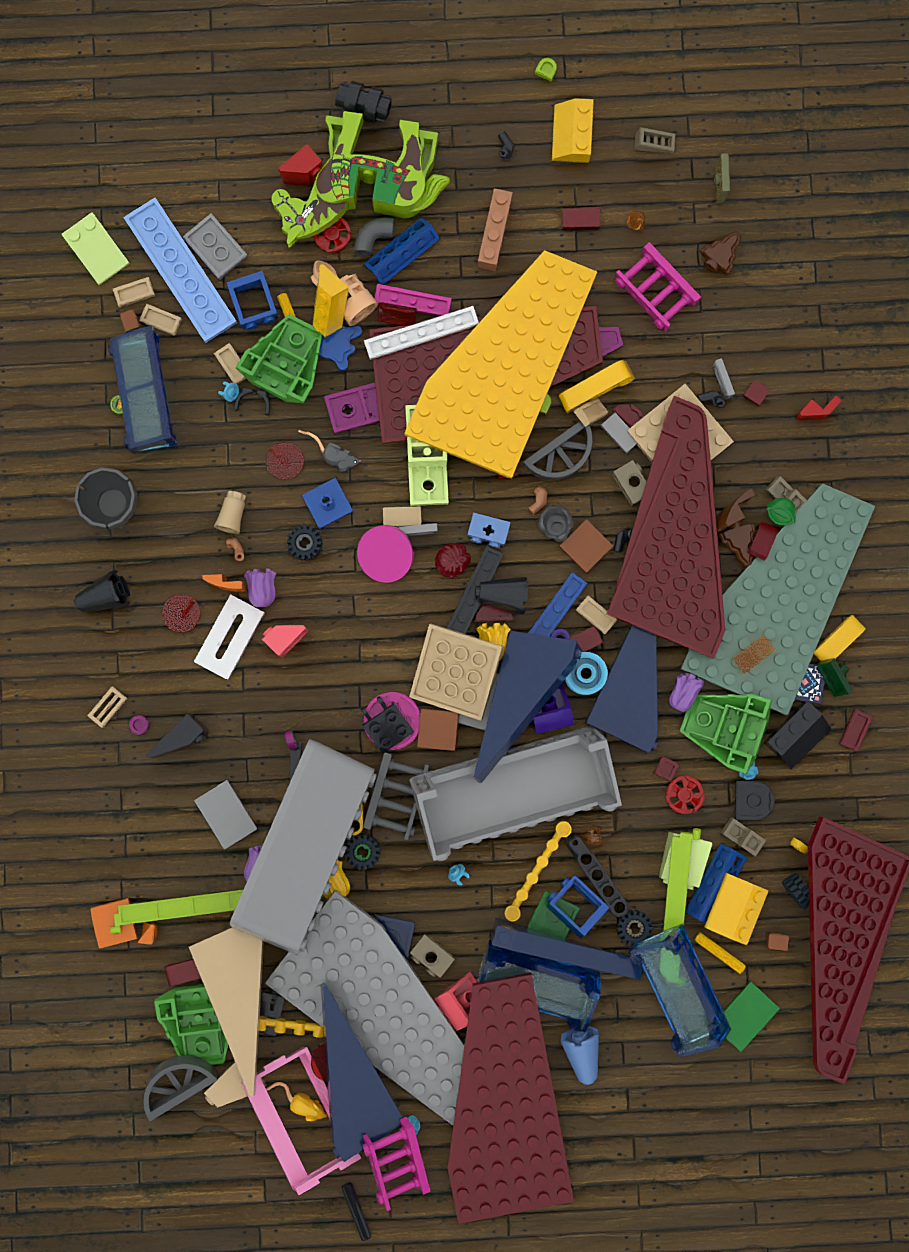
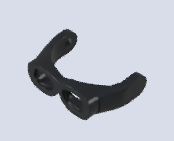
[235,388,270,416]

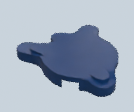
[319,326,362,371]

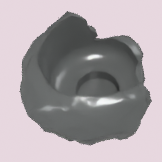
[538,505,573,542]

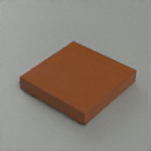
[559,519,613,573]
[417,709,460,751]

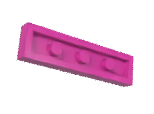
[374,284,452,317]

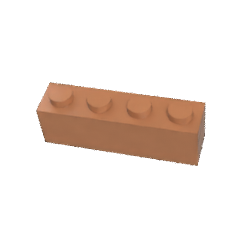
[478,188,513,271]

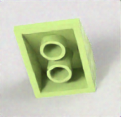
[62,213,130,285]

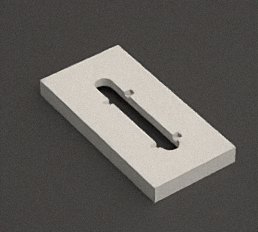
[194,594,265,680]

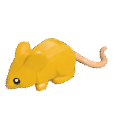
[265,1082,327,1121]

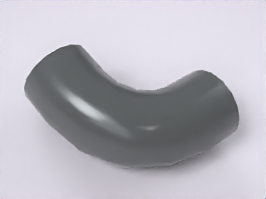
[354,218,395,256]

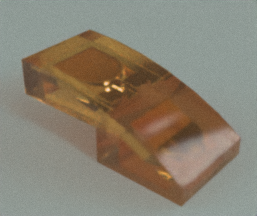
[732,635,776,674]

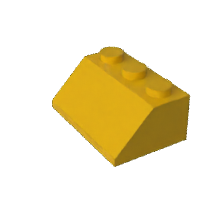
[552,99,594,163]
[313,264,349,337]
[704,873,768,945]

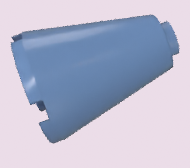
[560,1026,599,1085]

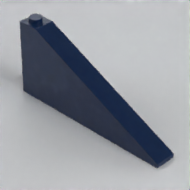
[585,625,658,753]
[474,631,582,783]
[490,918,645,980]
[321,983,403,1162]

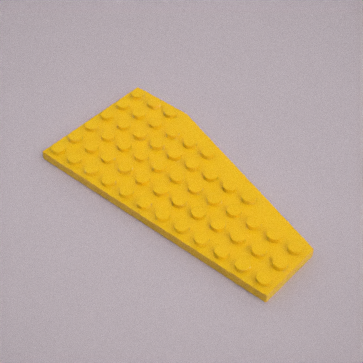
[404,250,597,479]

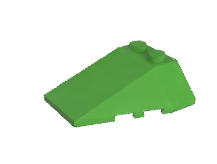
[236,314,322,404]
[680,694,772,774]
[154,984,228,1065]

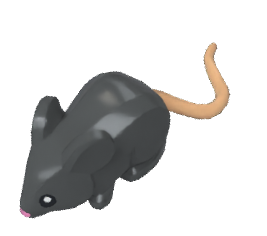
[298,430,361,472]

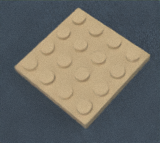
[627,384,734,462]
[409,623,504,721]

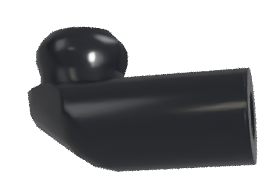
[498,131,514,160]
[697,390,726,408]
[613,528,632,553]

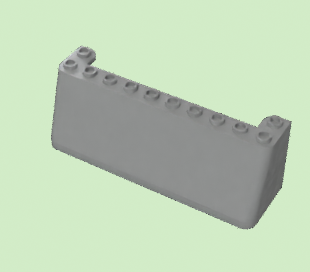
[409,726,622,861]
[230,739,377,955]

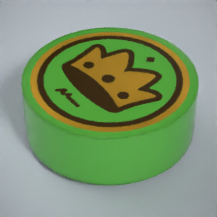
[110,395,130,415]

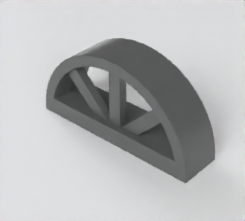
[523,421,592,481]
[144,1055,218,1121]

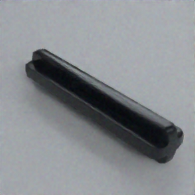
[342,1182,371,1241]

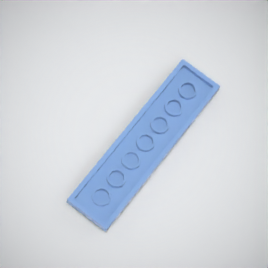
[123,198,237,343]

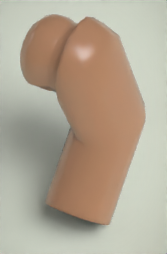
[528,486,547,515]
[226,537,244,561]

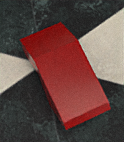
[796,396,842,420]

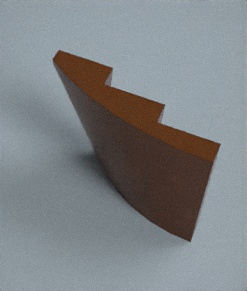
[716,488,755,533]

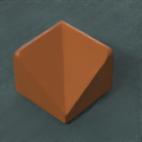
[120,309,142,336]
[766,932,789,951]

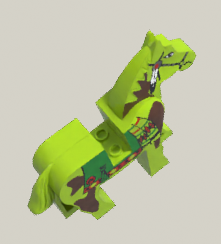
[272,111,450,248]

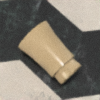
[214,491,246,534]

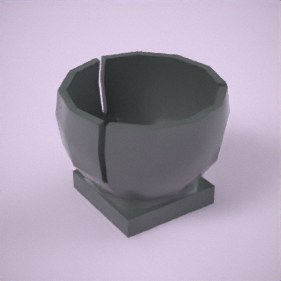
[74,467,139,530]

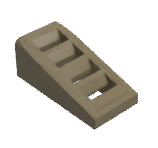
[634,127,675,153]

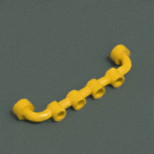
[505,821,572,921]
[259,1016,324,1038]

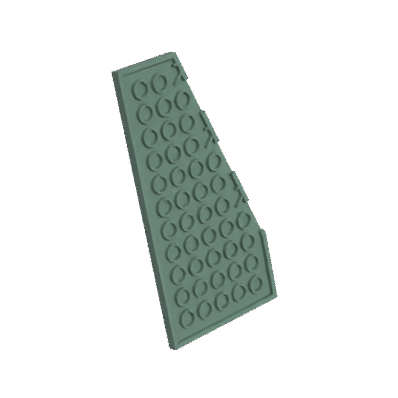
[680,483,875,716]

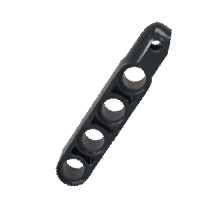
[565,833,628,917]

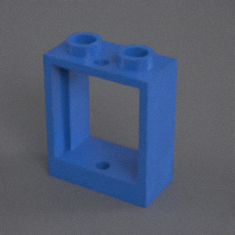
[227,271,279,330]
[546,875,610,939]

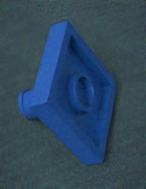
[302,478,353,529]

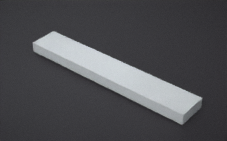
[364,306,479,360]

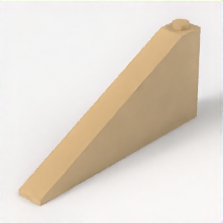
[189,928,264,1097]

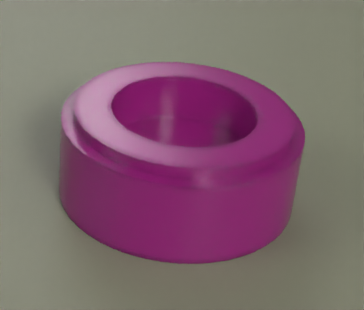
[129,715,150,735]
[284,730,298,750]

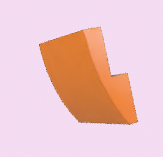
[202,574,247,593]
[90,898,138,949]

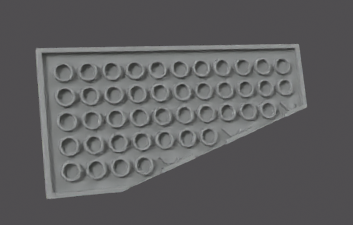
[265,890,464,1125]

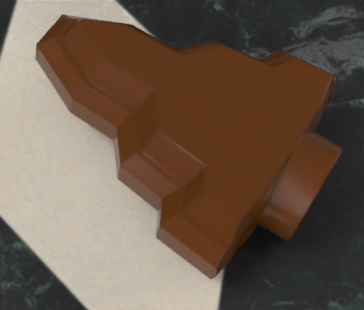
[699,231,741,275]
[718,520,756,567]

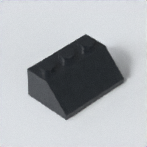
[764,701,832,770]

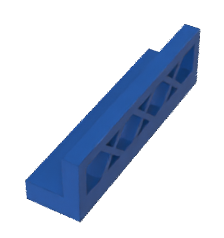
[364,217,440,285]
[685,843,747,923]

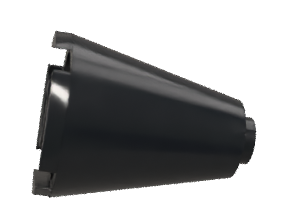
[74,570,131,612]
[475,577,528,615]

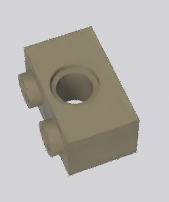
[612,460,647,507]
[410,933,455,978]

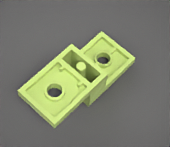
[405,405,449,506]

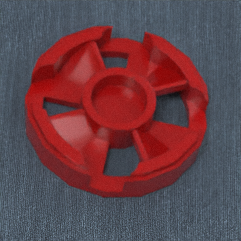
[314,217,351,253]
[666,776,704,814]

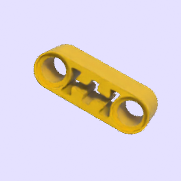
[814,615,866,661]

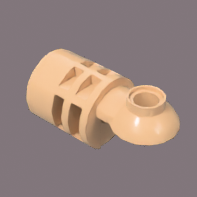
[311,260,378,326]

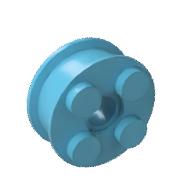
[565,652,608,695]

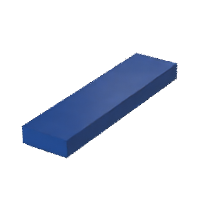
[529,572,587,636]

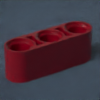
[164,958,201,986]

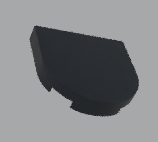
[735,781,775,820]

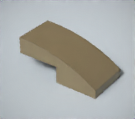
[765,476,807,512]
[721,817,766,857]

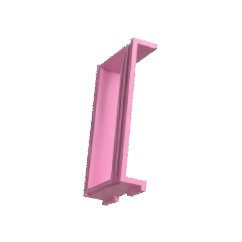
[240,1047,361,1195]

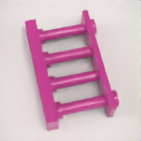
[614,242,701,332]
[362,1117,431,1211]

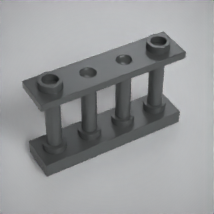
[363,752,432,840]

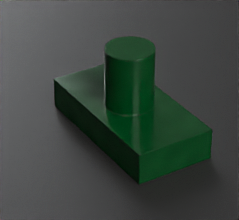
[816,658,852,697]

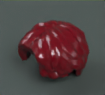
[435,543,471,578]

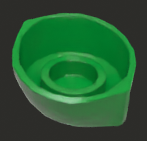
[767,498,796,525]

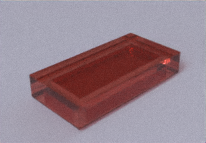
[377,302,417,326]

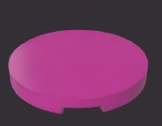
[357,525,414,583]
[364,692,420,750]

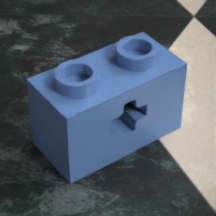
[467,512,511,548]

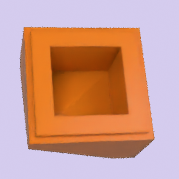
[138,922,158,945]

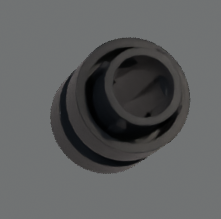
[335,81,392,124]

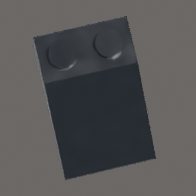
[145,714,209,758]

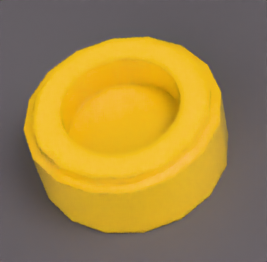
[790,838,808,854]

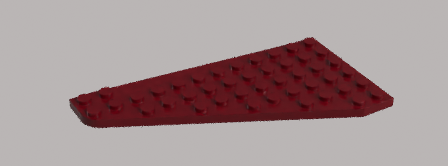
[606,396,725,659]
[808,816,909,1084]

